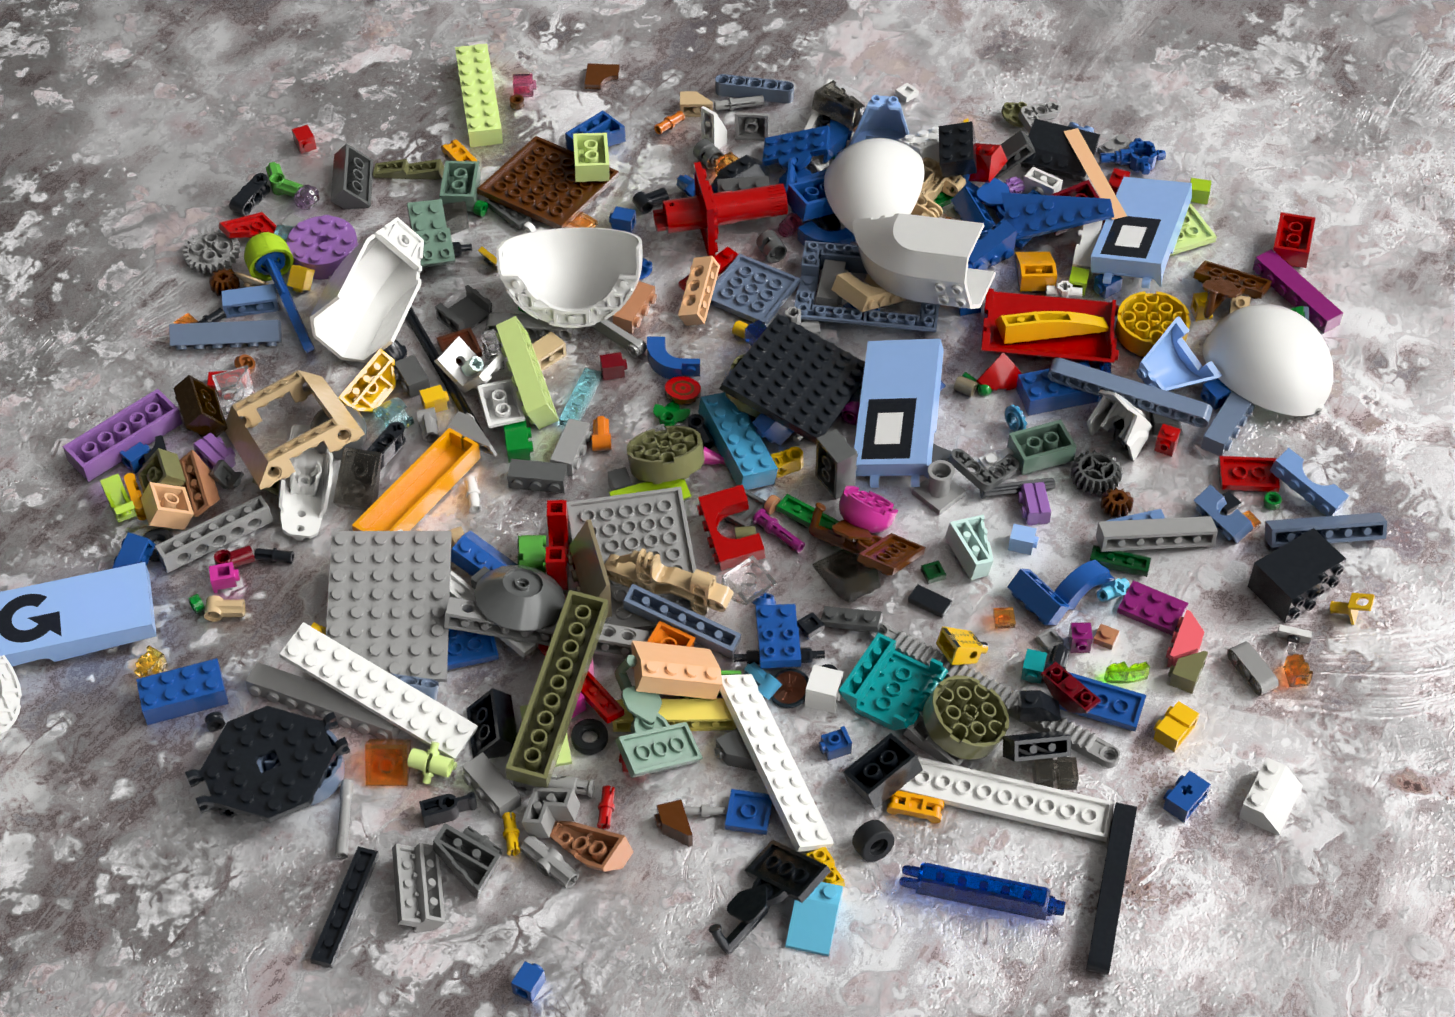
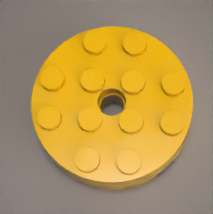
[1115,291,1191,357]

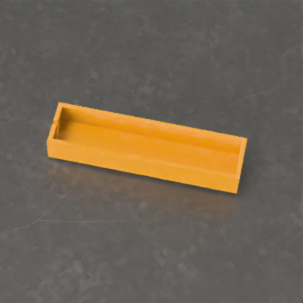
[352,428,481,531]

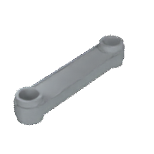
[591,319,647,358]

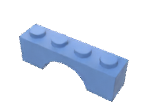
[1269,448,1349,516]

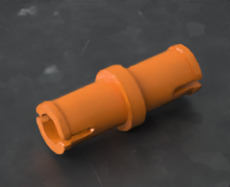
[654,111,685,134]

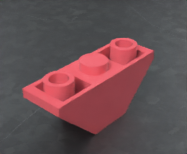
[1165,610,1205,668]

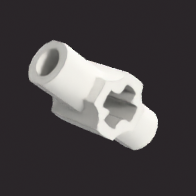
[1046,281,1082,299]

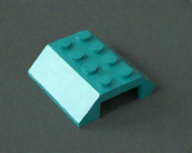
[839,632,948,730]

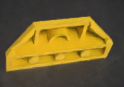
[338,348,396,413]

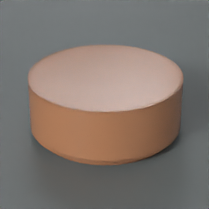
[764,495,780,515]

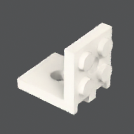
[434,337,505,393]

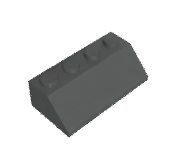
[331,143,373,209]

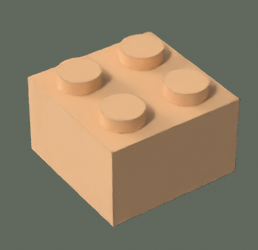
[141,482,194,530]

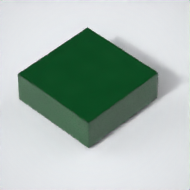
[920,560,946,584]

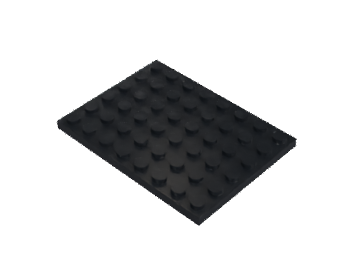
[719,313,865,444]

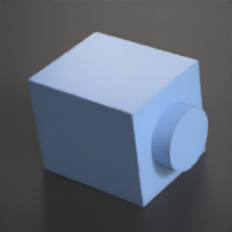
[1008,524,1039,555]

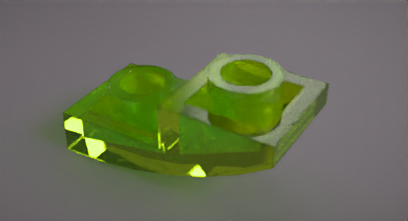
[1104,661,1150,684]

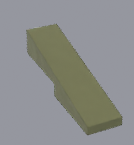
[373,159,444,180]

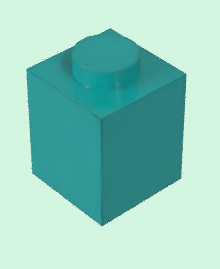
[1021,649,1047,684]

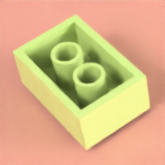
[573,133,610,182]

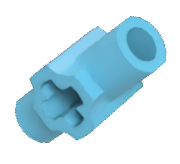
[1097,578,1130,602]

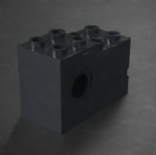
[1248,528,1346,623]

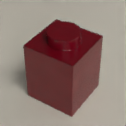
[600,352,628,381]

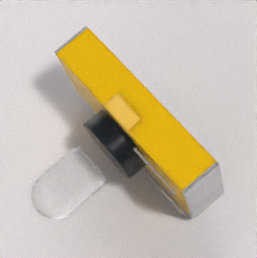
[477,246,498,274]

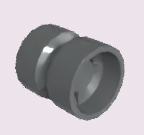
[693,139,724,170]
[756,230,787,263]

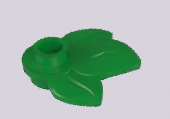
[653,400,690,428]

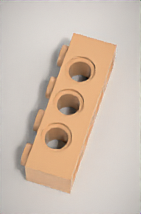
[678,256,720,326]

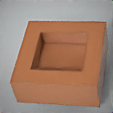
[1093,624,1119,650]

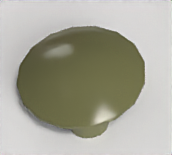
[1001,102,1027,128]

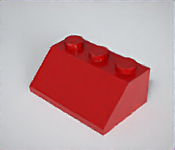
[958,143,1008,183]
[1273,212,1316,268]

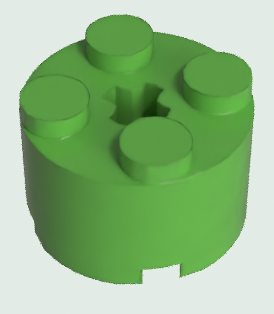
[517,535,546,573]

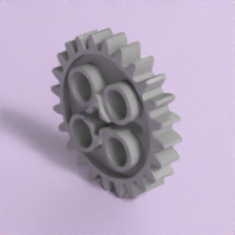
[183,229,241,274]

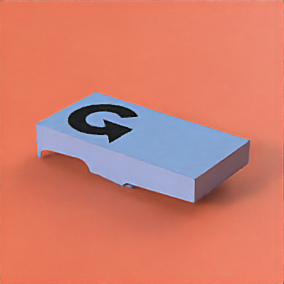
[0,562,157,667]

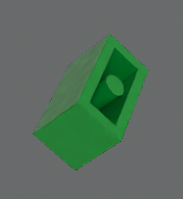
[504,420,534,463]

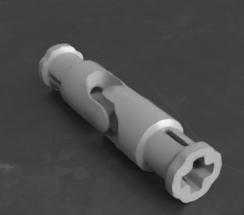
[509,774,595,798]

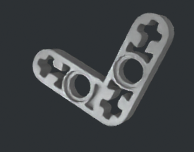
[1018,101,1061,133]

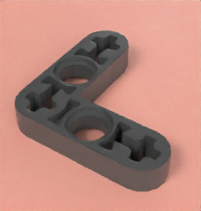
[949,449,1019,491]

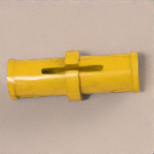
[502,812,521,856]

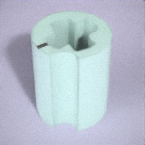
[461,356,484,376]

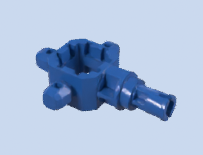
[1099,138,1166,175]

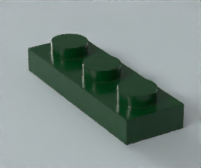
[1090,545,1151,577]

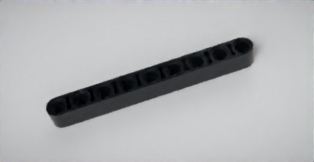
[1086,802,1137,975]

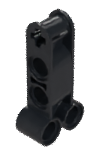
[354,422,406,486]

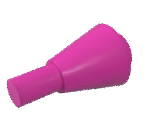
[703,447,726,465]

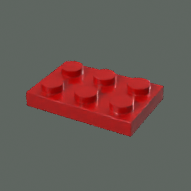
[1218,456,1280,492]

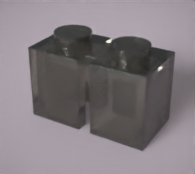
[1032,756,1079,790]

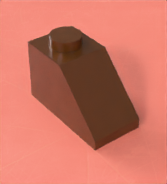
[654,799,693,847]

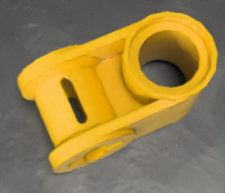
[771,447,804,478]

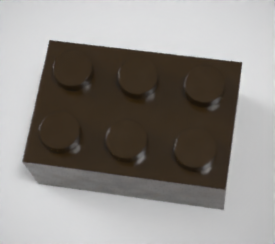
[173,375,228,438]

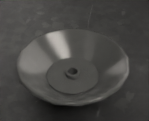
[474,565,565,632]

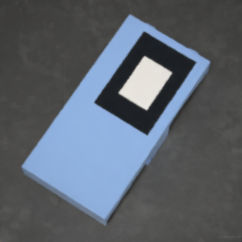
[1091,177,1192,288]
[854,339,944,488]

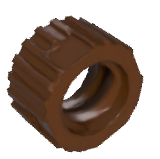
[509,94,525,110]

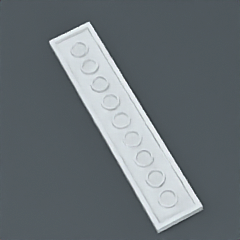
[279,622,478,761]
[720,674,834,852]
[898,757,1114,842]

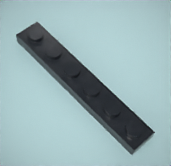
[310,846,379,968]

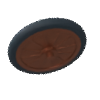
[771,669,809,708]

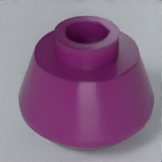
[841,401,860,425]

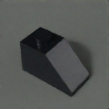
[1017,690,1061,722]

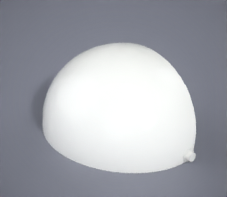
[824,138,924,234]
[1203,304,1333,416]

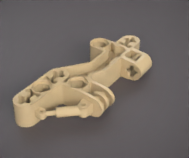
[911,157,966,218]
[604,548,734,615]

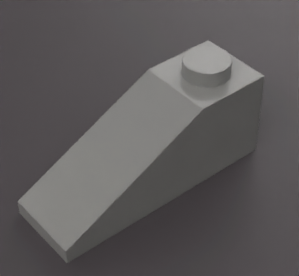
[446,411,497,457]

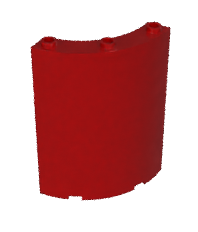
[981,288,1119,363]

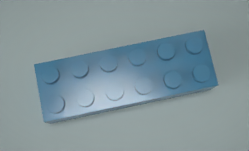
[698,392,778,490]

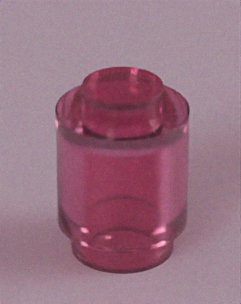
[778,213,802,237]

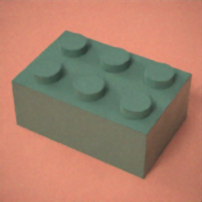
[439,161,481,212]
[1007,419,1077,475]

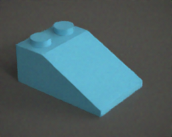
[785,882,843,957]

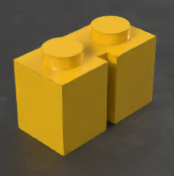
[1153,701,1199,752]

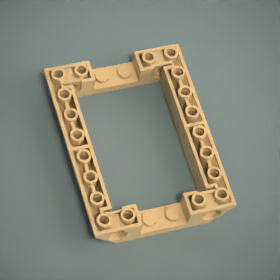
[225,370,365,490]

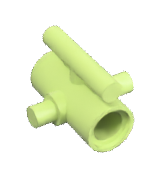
[407,741,457,784]

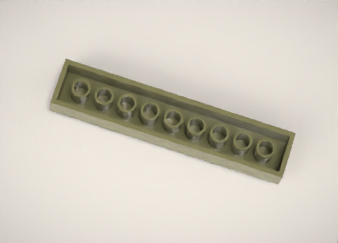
[505,590,608,788]

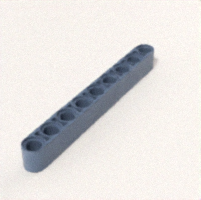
[1048,358,1213,428]

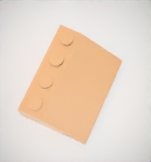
[631,640,723,700]

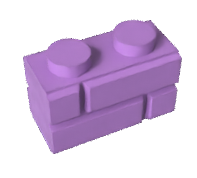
[193,433,236,470]
[1018,482,1051,525]

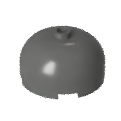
[310,404,367,459]

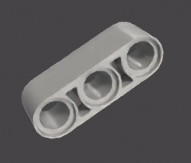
[1227,641,1279,695]

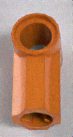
[592,416,611,451]

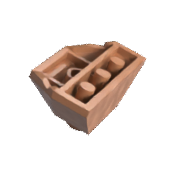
[179,450,220,517]

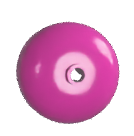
[839,486,898,534]

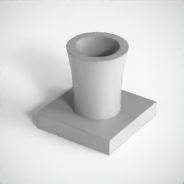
[912,460,966,515]

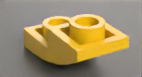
[806,847,845,887]

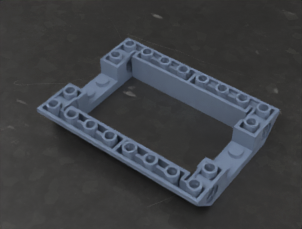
[794,241,939,332]

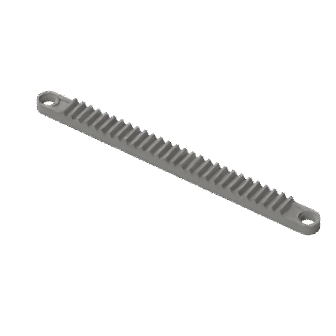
[869,623,1120,768]

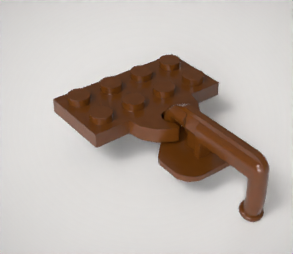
[1193,260,1272,319]
[809,503,926,576]

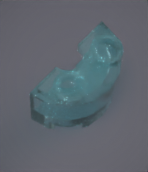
[373,397,414,429]

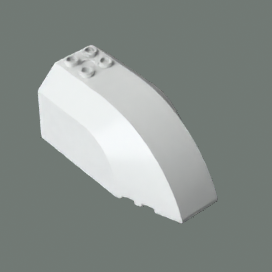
[853,213,996,309]
[310,217,424,363]

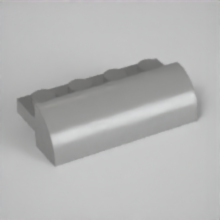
[392,843,445,932]

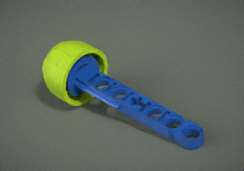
[244,232,315,353]

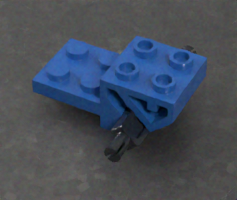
[734,604,825,669]

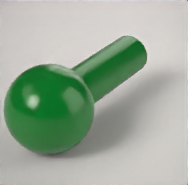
[962,372,992,397]

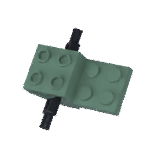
[407,199,472,268]

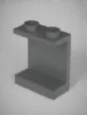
[435,285,492,332]

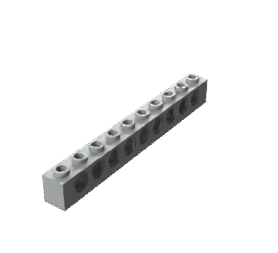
[444,597,649,659]

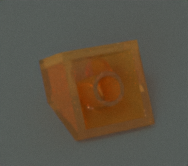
[365,739,411,786]

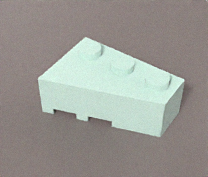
[945,514,993,580]

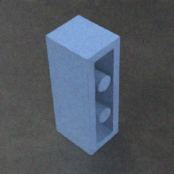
[222,284,279,318]

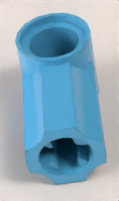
[744,662,782,700]

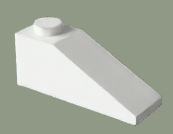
[701,106,727,149]

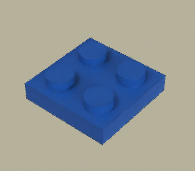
[725,789,773,835]

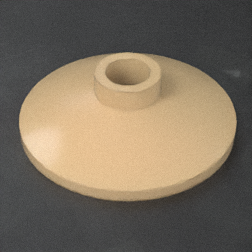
[234,272,269,287]

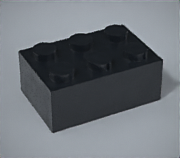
[938,121,977,178]
[843,733,923,809]

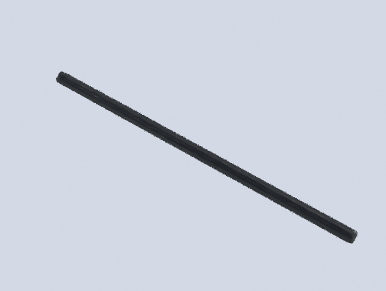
[406,307,486,436]

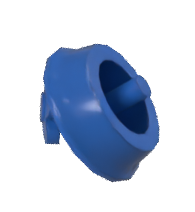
[752,592,776,605]

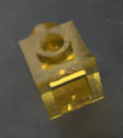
[134,645,168,678]

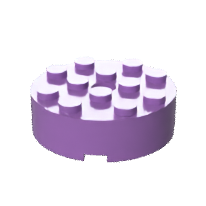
[287,215,358,280]

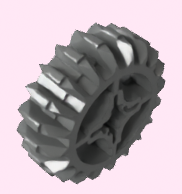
[1070,449,1122,496]

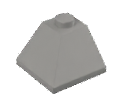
[735,112,769,141]

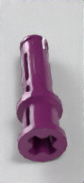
[752,508,805,553]

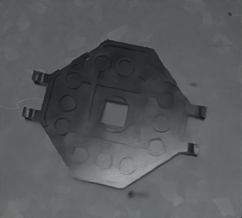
[185,706,350,823]

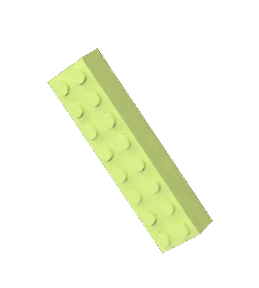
[455,44,503,147]

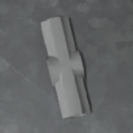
[520,836,579,889]

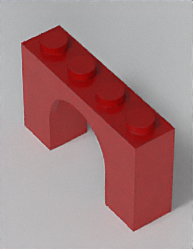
[696,484,766,571]
[545,500,569,591]

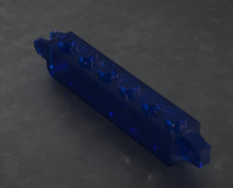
[899,862,1066,920]

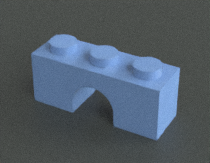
[1194,484,1254,544]

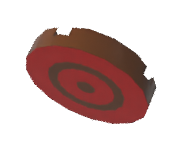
[665,376,701,405]

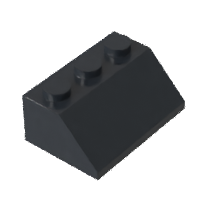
[466,688,517,759]

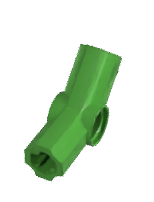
[265,162,304,199]

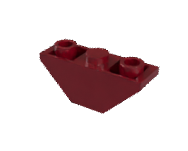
[1041,662,1101,714]

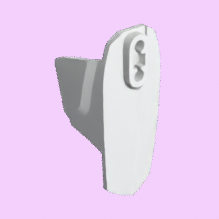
[1087,390,1152,461]

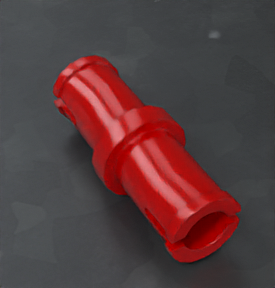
[597,785,616,830]

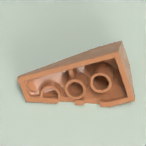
[549,821,634,872]

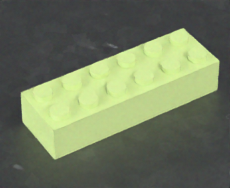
[496,316,559,429]

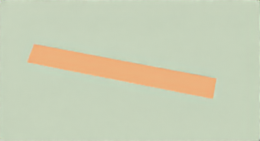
[1063,128,1127,220]

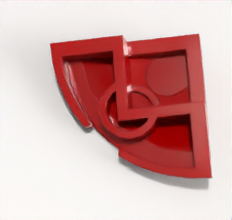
[976,353,1022,391]

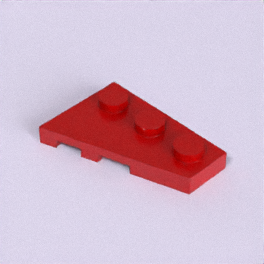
[219,212,282,238]

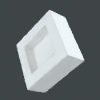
[895,83,919,103]

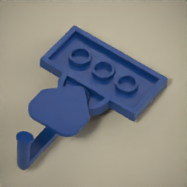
[762,125,830,214]
[962,174,1042,249]

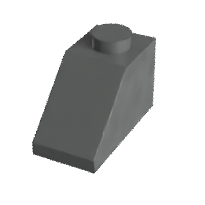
[714,728,757,771]

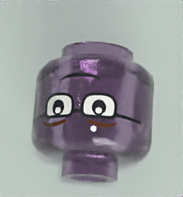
[294,185,320,210]

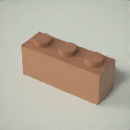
[612,281,657,334]

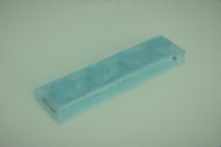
[559,368,602,426]

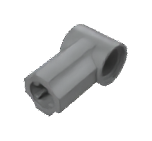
[416,407,439,443]

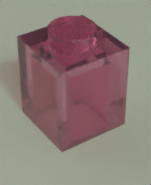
[513,74,537,97]

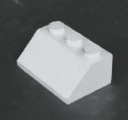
[1239,757,1302,836]

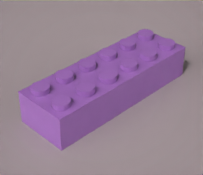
[62,389,183,482]

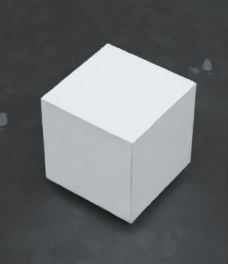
[805,665,843,713]

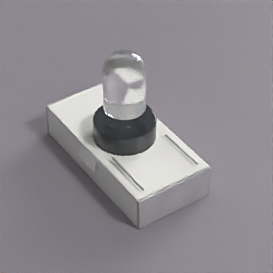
[1276,624,1313,655]

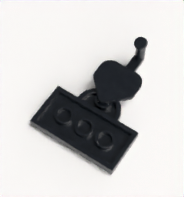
[708,840,831,954]

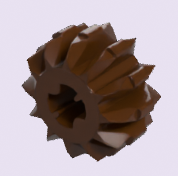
[209,268,240,296]
[1100,487,1134,518]

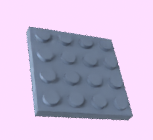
[710,253,800,327]

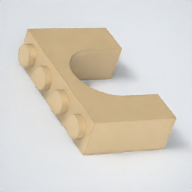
[831,272,906,312]

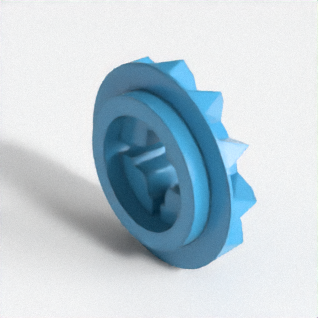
[1005,404,1027,432]

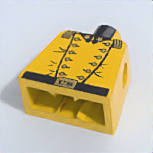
[936,627,988,665]

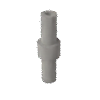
[684,805,727,817]

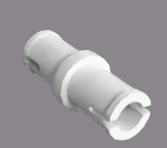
[464,475,481,513]

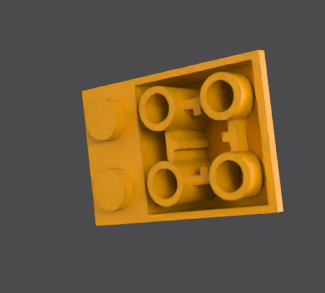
[1015,252,1057,291]

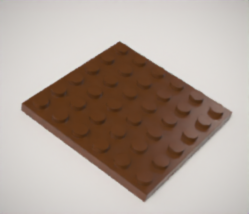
[477,136,619,229]

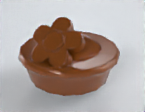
[234,354,255,375]

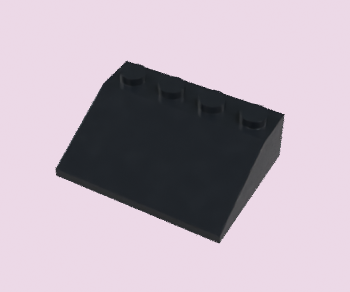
[1020,118,1100,182]

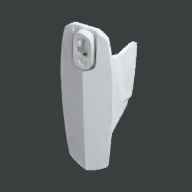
[278,425,333,540]

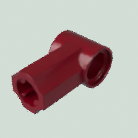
[214,546,255,568]

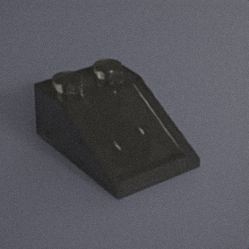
[333,447,382,511]
[813,549,881,603]

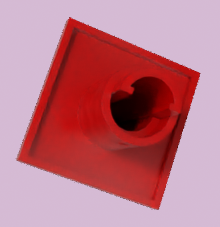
[653,162,788,257]

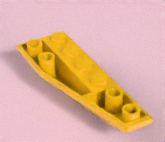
[995,311,1109,344]

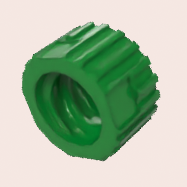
[473,200,488,217]
[1263,492,1282,510]
[188,594,205,613]

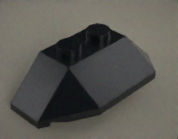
[711,155,770,193]

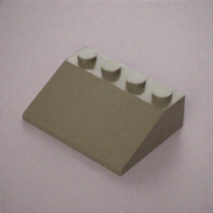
[567,519,612,618]

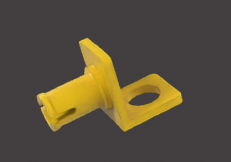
[1330,593,1375,625]

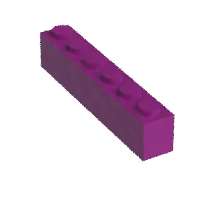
[1252,249,1343,334]

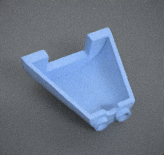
[848,95,910,147]
[1136,316,1222,391]

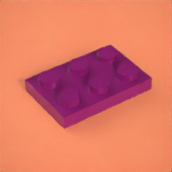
[1117,580,1189,636]

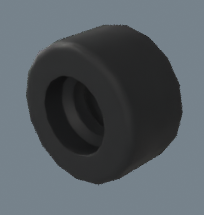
[852,820,895,862]

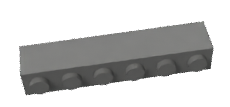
[1096,516,1218,552]

